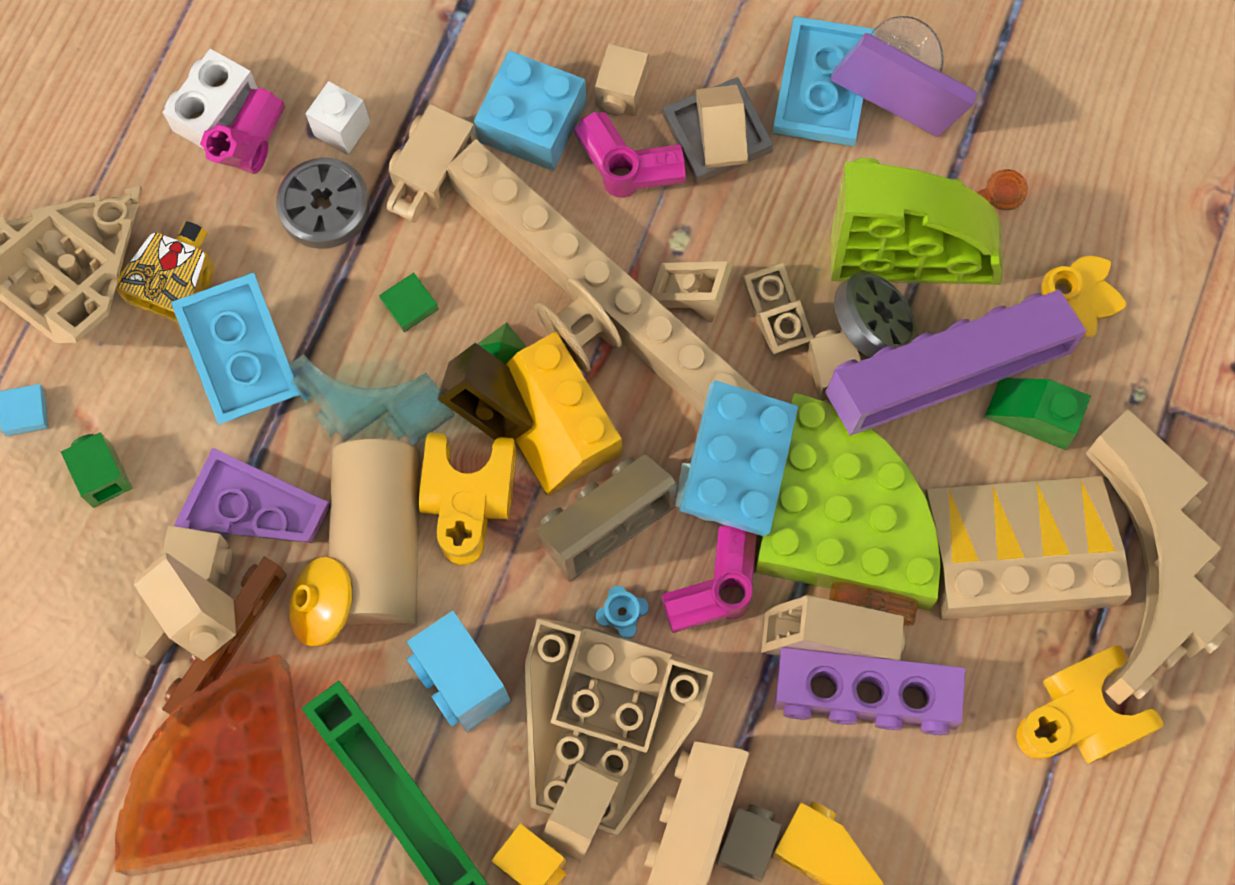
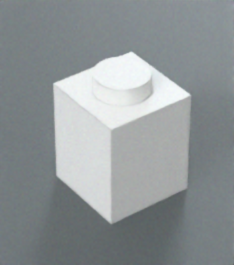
[305,81,371,155]

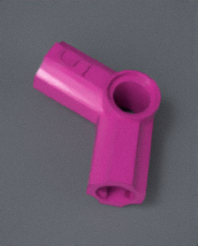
[200,87,285,174]
[574,112,686,198]
[662,526,757,633]

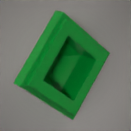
[478,323,526,364]

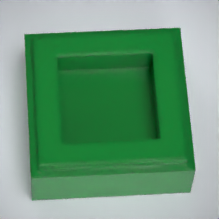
[379,272,439,333]

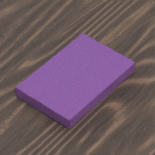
[830,33,978,137]

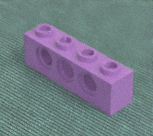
[774,647,965,735]

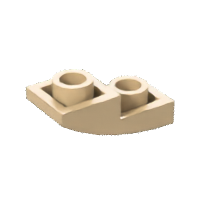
[741,262,814,355]

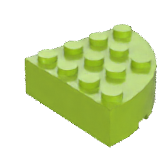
[831,158,1003,285]
[756,392,940,611]

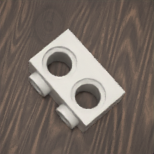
[162,49,258,149]

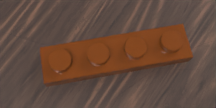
[162,556,287,726]

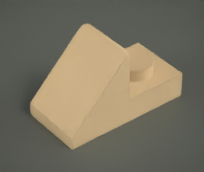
[651,261,732,322]

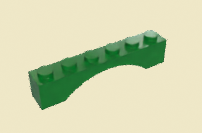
[301,680,489,885]

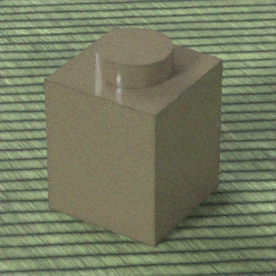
[717,805,782,882]

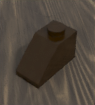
[437,343,533,440]

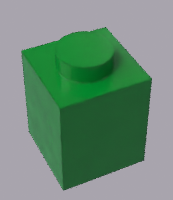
[61,432,133,508]

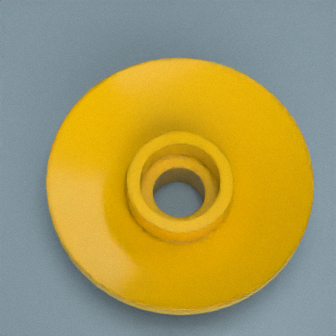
[289,557,352,647]

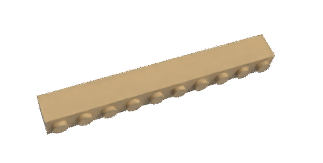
[446,139,762,415]

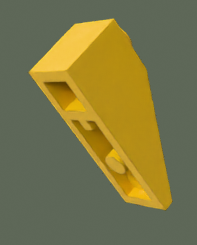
[772,801,884,885]

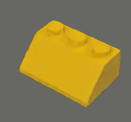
[506,331,623,497]

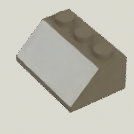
[536,454,677,582]

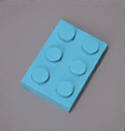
[773,16,875,147]
[171,272,301,425]
[680,380,798,536]

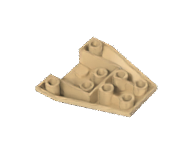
[525,618,714,835]

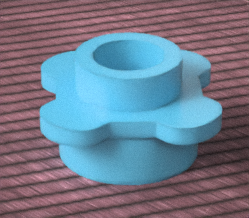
[596,586,649,638]

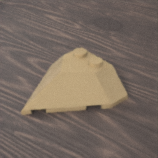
[0,186,142,343]

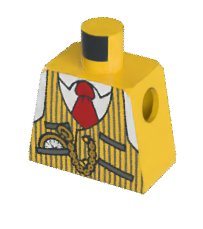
[116,221,215,323]

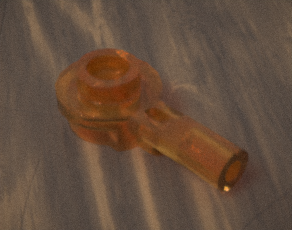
[976,169,1028,211]

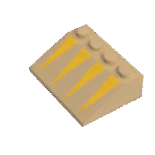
[926,476,1132,620]

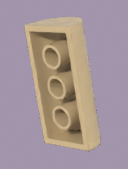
[328,439,420,625]

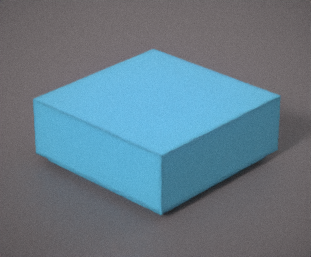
[0,384,48,436]

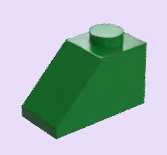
[984,378,1091,450]

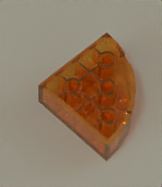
[115,654,313,877]

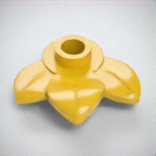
[1041,255,1126,337]

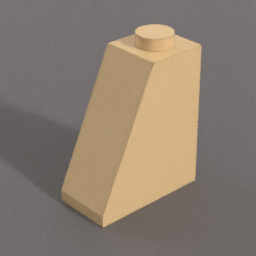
[761,595,905,660]

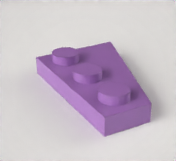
[174,448,330,544]

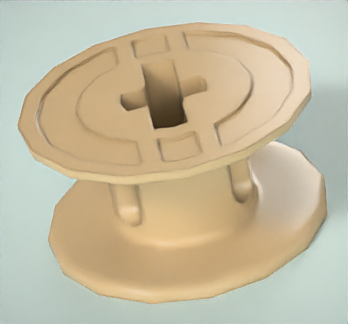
[534,278,622,372]

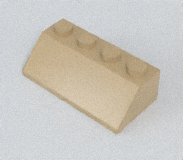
[638,741,749,885]

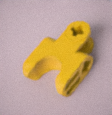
[419,432,517,566]
[1016,645,1164,765]

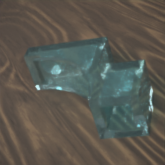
[289,354,454,446]

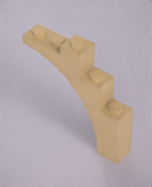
[1085,409,1235,705]

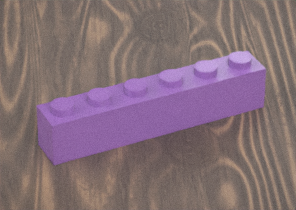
[825,289,1086,436]

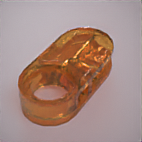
[828,582,919,626]

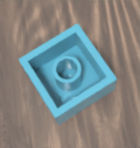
[474,50,587,171]
[406,611,511,733]

